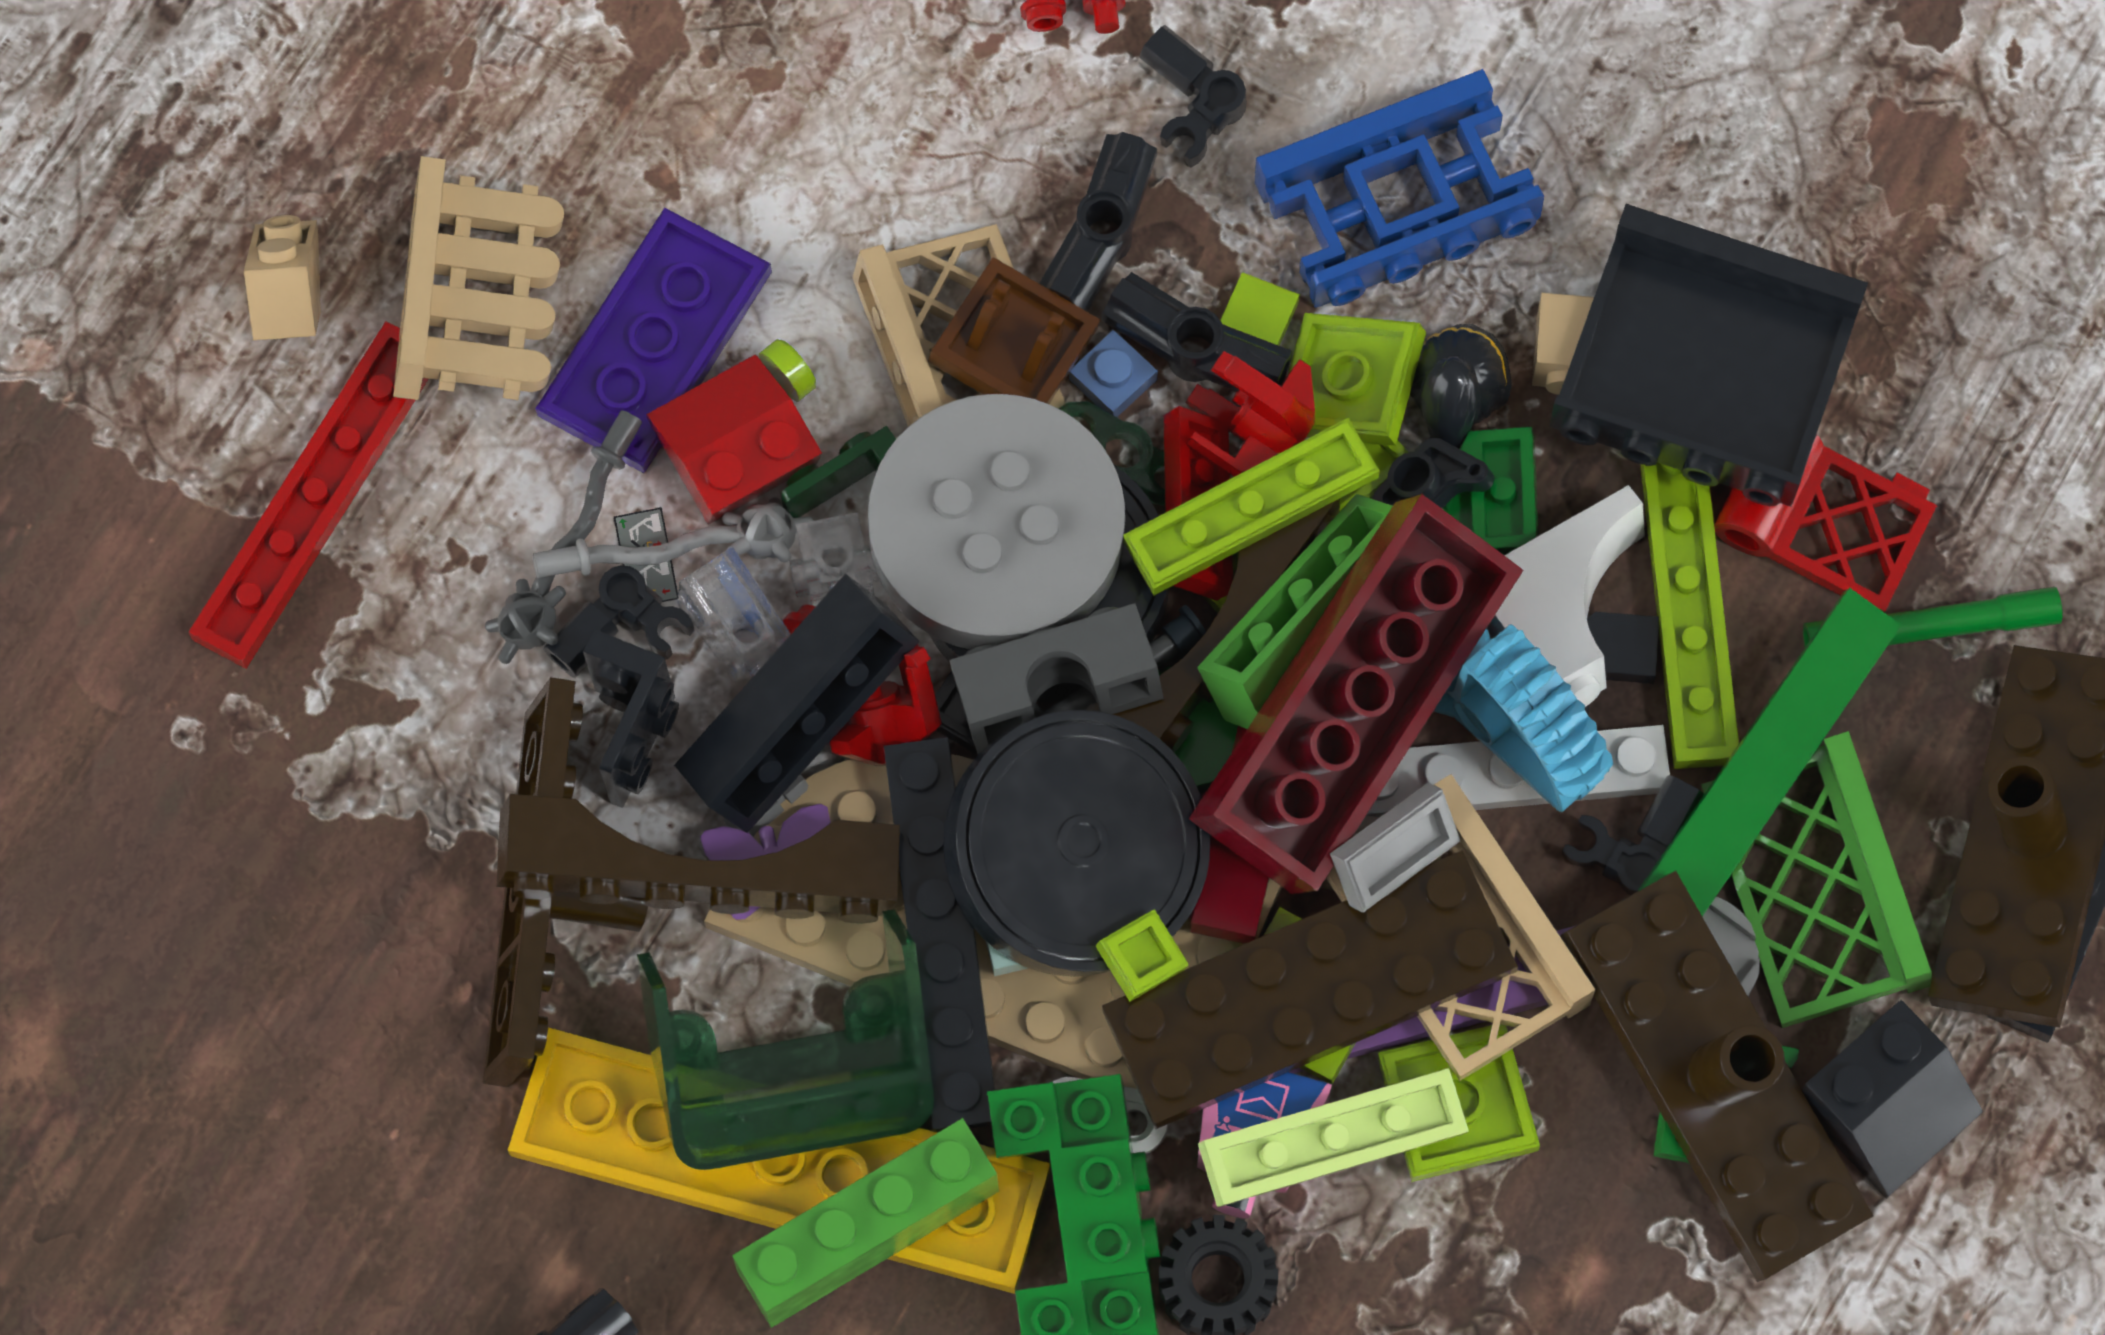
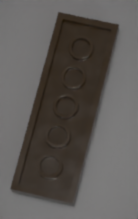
[1102,850,1518,1130]

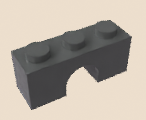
[949,603,1164,754]

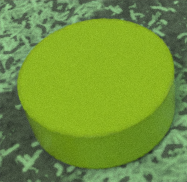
[759,339,816,402]

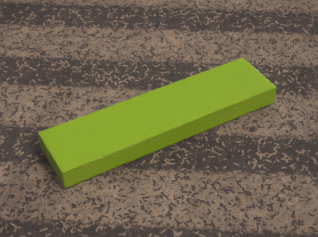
[1123,418,1380,595]

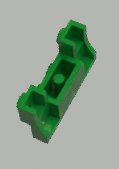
[987,1074,1160,1335]

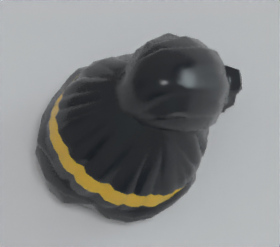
[1410,324,1512,448]

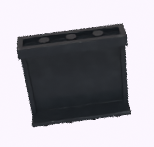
[1549,204,1868,507]

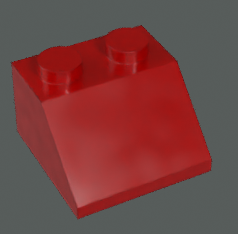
[646,354,822,525]

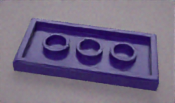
[535,207,772,474]

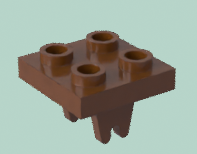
[928,257,1100,404]

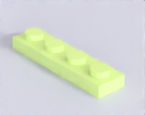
[1198,1068,1469,1208]

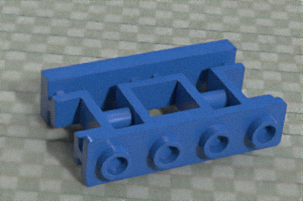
[1254,69,1544,308]

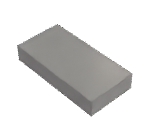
[1330,783,1461,912]

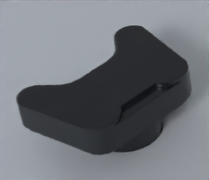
[1372,438,1495,508]

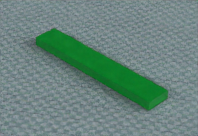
[1637,588,1901,916]

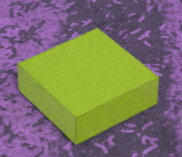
[1220,272,1300,346]
[1096,909,1189,1002]

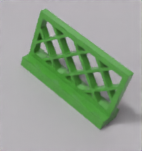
[1701,731,1932,1028]

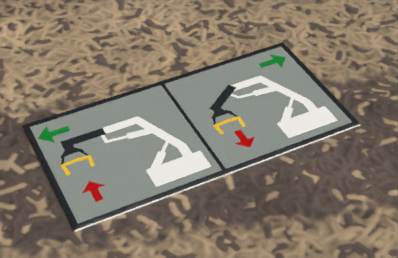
[614,507,679,603]

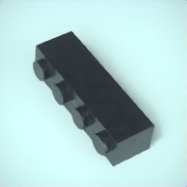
[674,573,920,833]

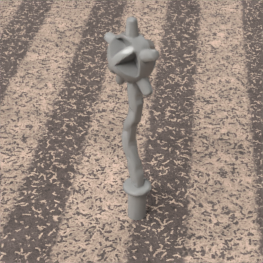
[533,497,814,578]

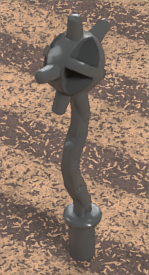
[485,410,642,664]

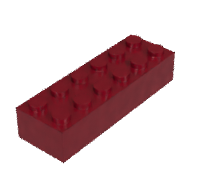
[1189,494,1524,894]

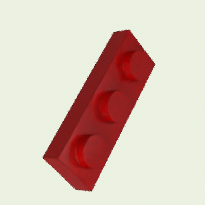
[1163,406,1233,601]

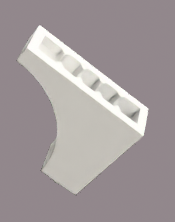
[1486,485,1645,707]

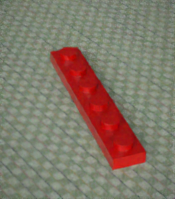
[188,321,429,669]

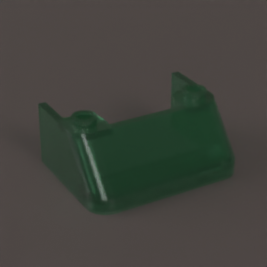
[637,909,934,1170]

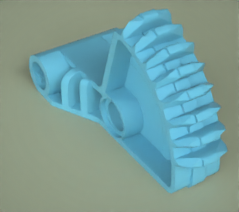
[1433,624,1613,812]

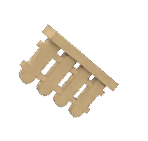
[393,156,564,400]

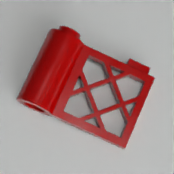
[1714,434,1937,613]

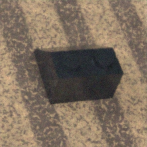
[1802,1000,1983,1199]

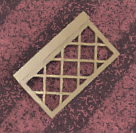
[852,224,1070,427]
[1326,774,1595,1081]

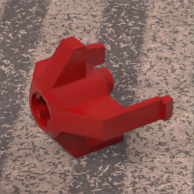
[1185,351,1315,476]
[830,644,942,766]

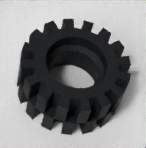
[1159,1215,1278,1335]

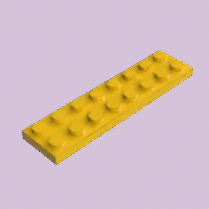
[508,1027,1051,1294]

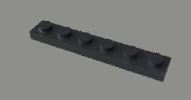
[884,737,995,1133]

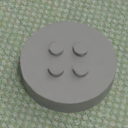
[868,394,1125,650]

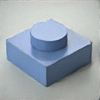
[1069,330,1158,421]

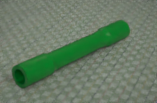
[1803,586,2063,647]

